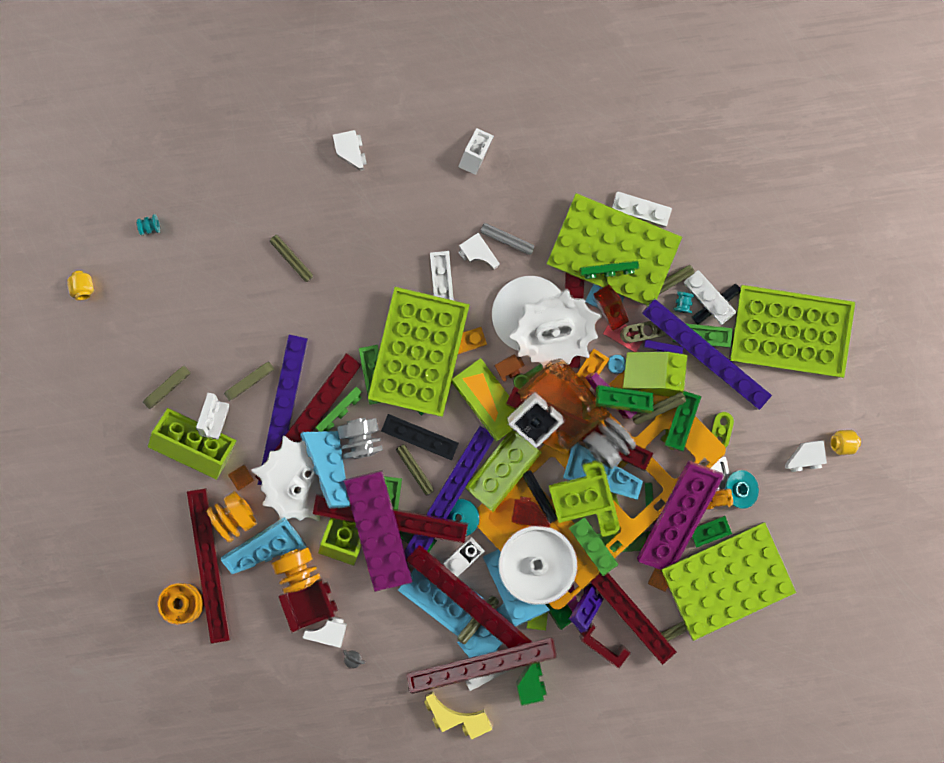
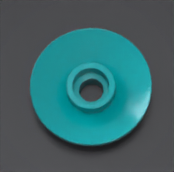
[725,470,759,509]
[447,499,479,537]

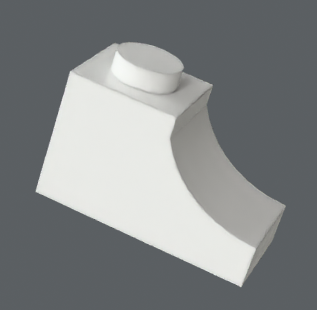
[459,128,494,175]
[458,233,500,270]
[303,617,347,648]

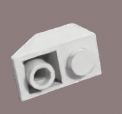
[333,130,367,171]
[785,440,827,472]
[443,537,484,577]

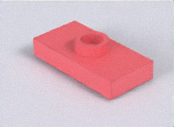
[603,322,643,352]

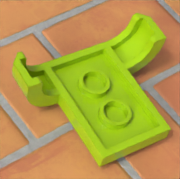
[549,460,620,537]

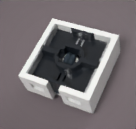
[508,392,564,448]

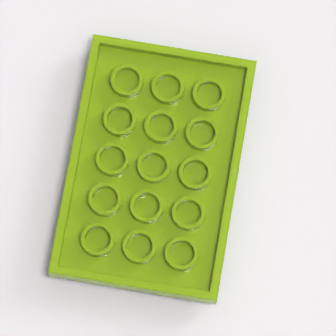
[546,193,682,306]
[730,285,855,378]
[368,287,470,417]
[661,522,796,641]

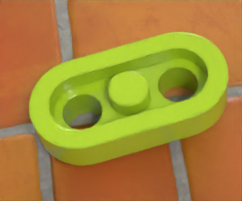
[711,412,734,448]

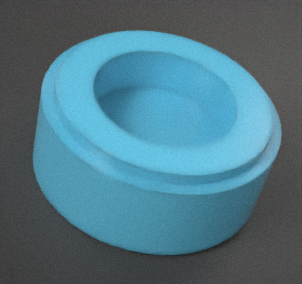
[607,355,626,374]

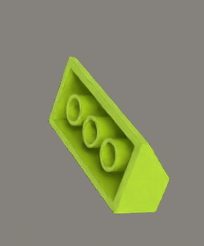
[147,408,237,480]

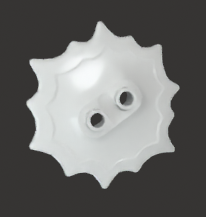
[509,289,601,375]
[251,436,324,521]

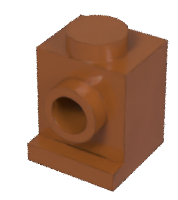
[494,354,525,382]

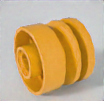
[207,491,257,543]
[271,547,321,593]
[158,583,204,624]

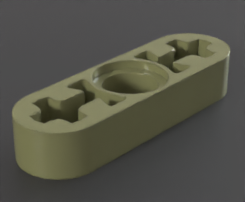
[620,321,668,343]
[224,362,275,401]
[143,365,191,409]

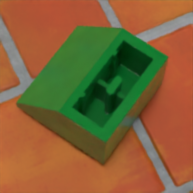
[516,662,547,706]

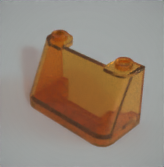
[518,358,610,450]

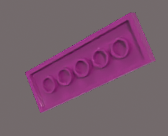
[637,461,724,570]
[344,470,412,592]

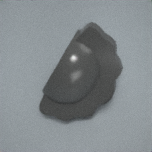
[343,650,366,669]

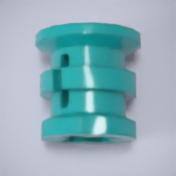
[137,214,160,235]
[673,292,694,314]

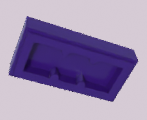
[643,340,683,354]

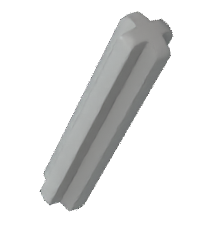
[480,223,534,255]

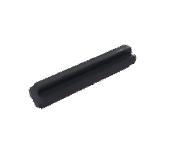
[692,284,741,325]
[522,470,558,523]

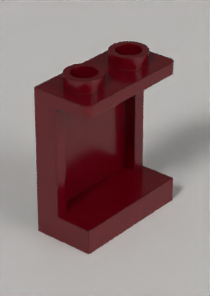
[278,579,338,633]
[579,622,630,668]

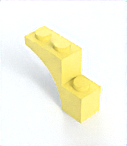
[424,691,492,740]

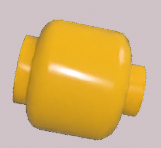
[67,271,94,301]
[831,430,861,455]

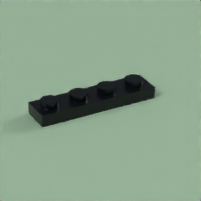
[381,414,459,461]

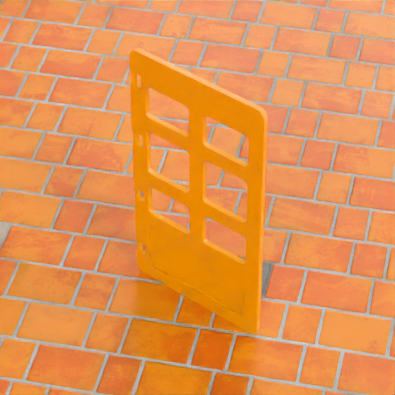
[477,370,726,609]

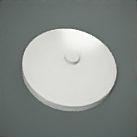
[492,276,561,351]
[499,526,577,605]

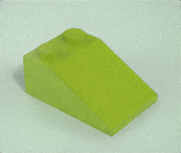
[623,352,687,397]
[318,518,362,566]

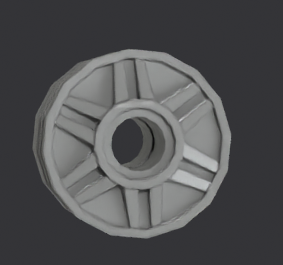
[584,417,636,470]
[337,418,383,459]

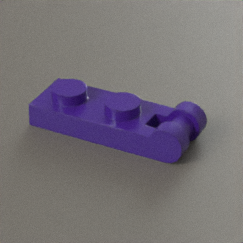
[569,584,604,633]

